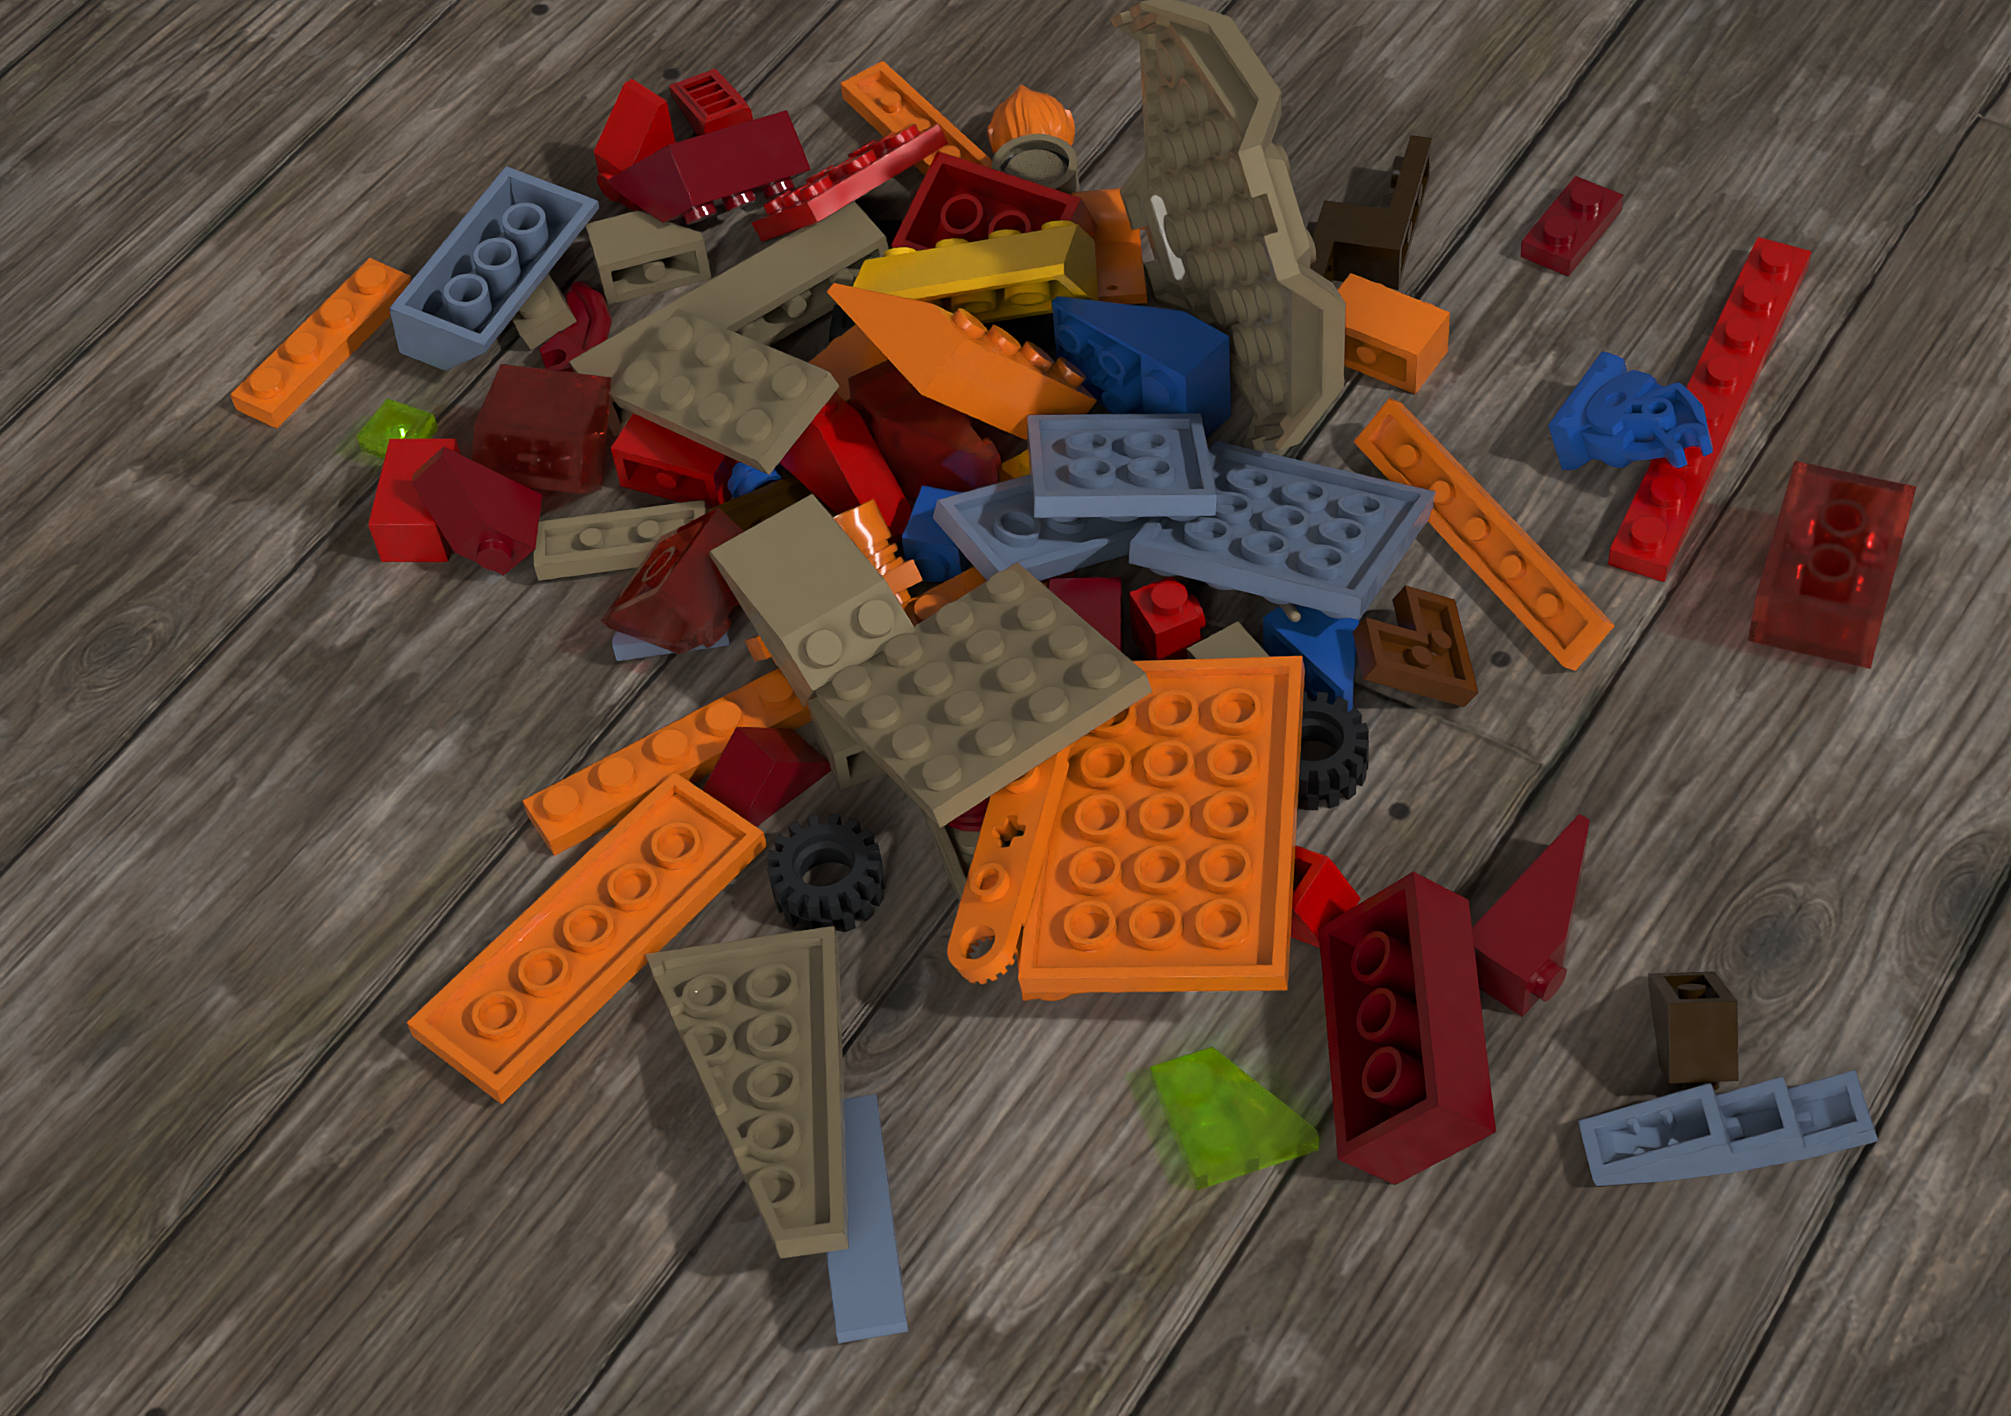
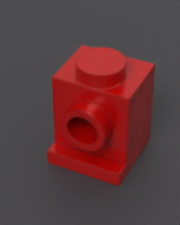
[1129,576,1206,661]

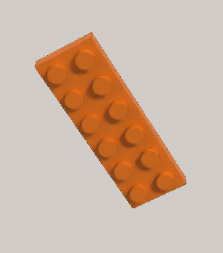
[406,771,767,1104]

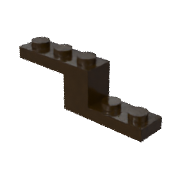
[1306,135,1432,290]

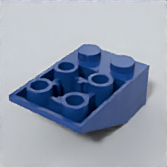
[1052,296,1231,438]

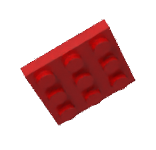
[751,123,949,241]

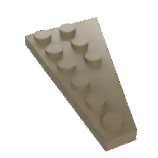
[645,926,849,1259]

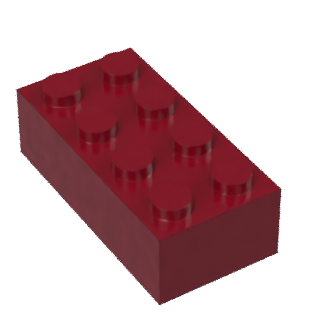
[1318,871,1496,1185]

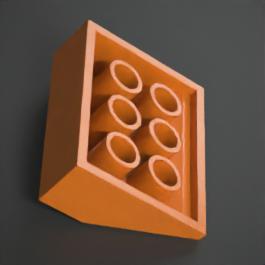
[827,283,1097,441]

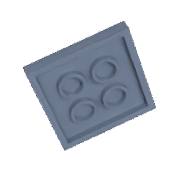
[1027,413,1217,522]

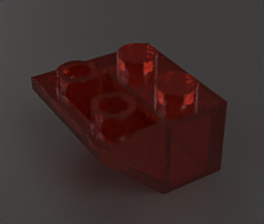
[472,364,611,494]

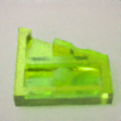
[1150,1047,1319,1190]

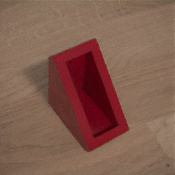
[702,727,831,827]

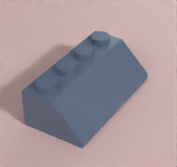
[389,166,599,371]

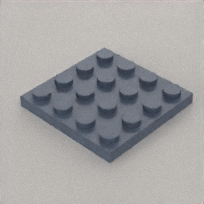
[1129,441,1436,620]

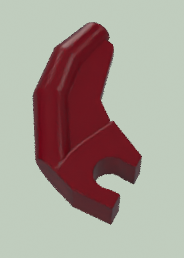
[539,280,612,389]

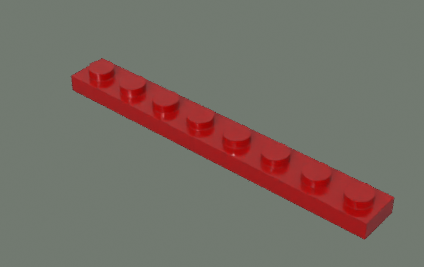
[1608,237,1812,582]

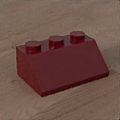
[609,110,811,225]

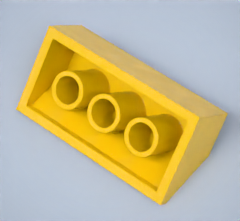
[853,220,1099,324]

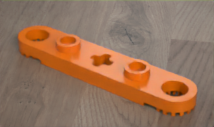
[947,742,1074,984]

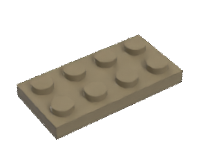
[608,308,839,475]

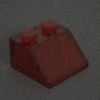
[600,507,744,654]

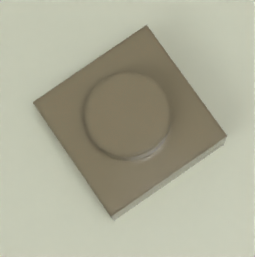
[512,277,577,350]

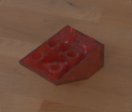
[848,359,1002,503]

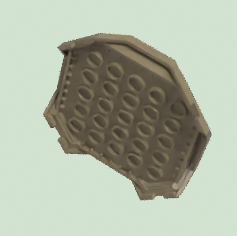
[1110,0,1346,451]

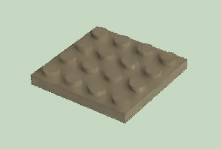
[816,562,1152,828]

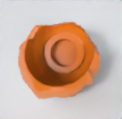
[986,84,1075,155]

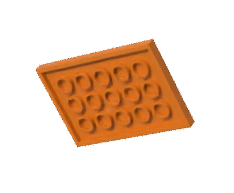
[1018,656,1305,993]

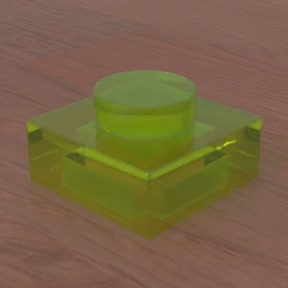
[356,398,438,459]

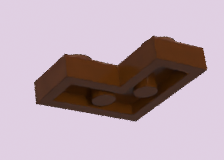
[1352,585,1479,707]

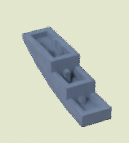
[1578,1070,1878,1186]
[826,1094,908,1343]

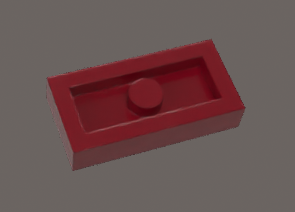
[1520,176,1624,277]

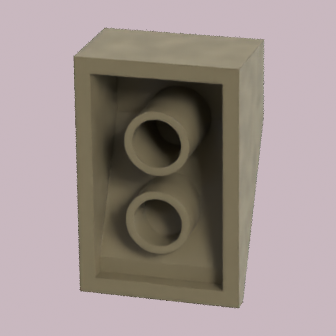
[709,494,916,707]

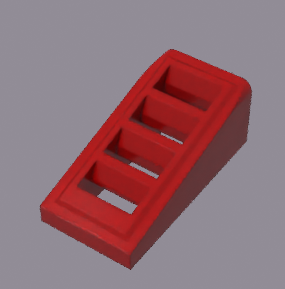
[669,68,753,136]

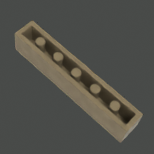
[569,201,889,437]

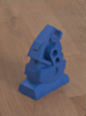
[1548,351,1713,470]

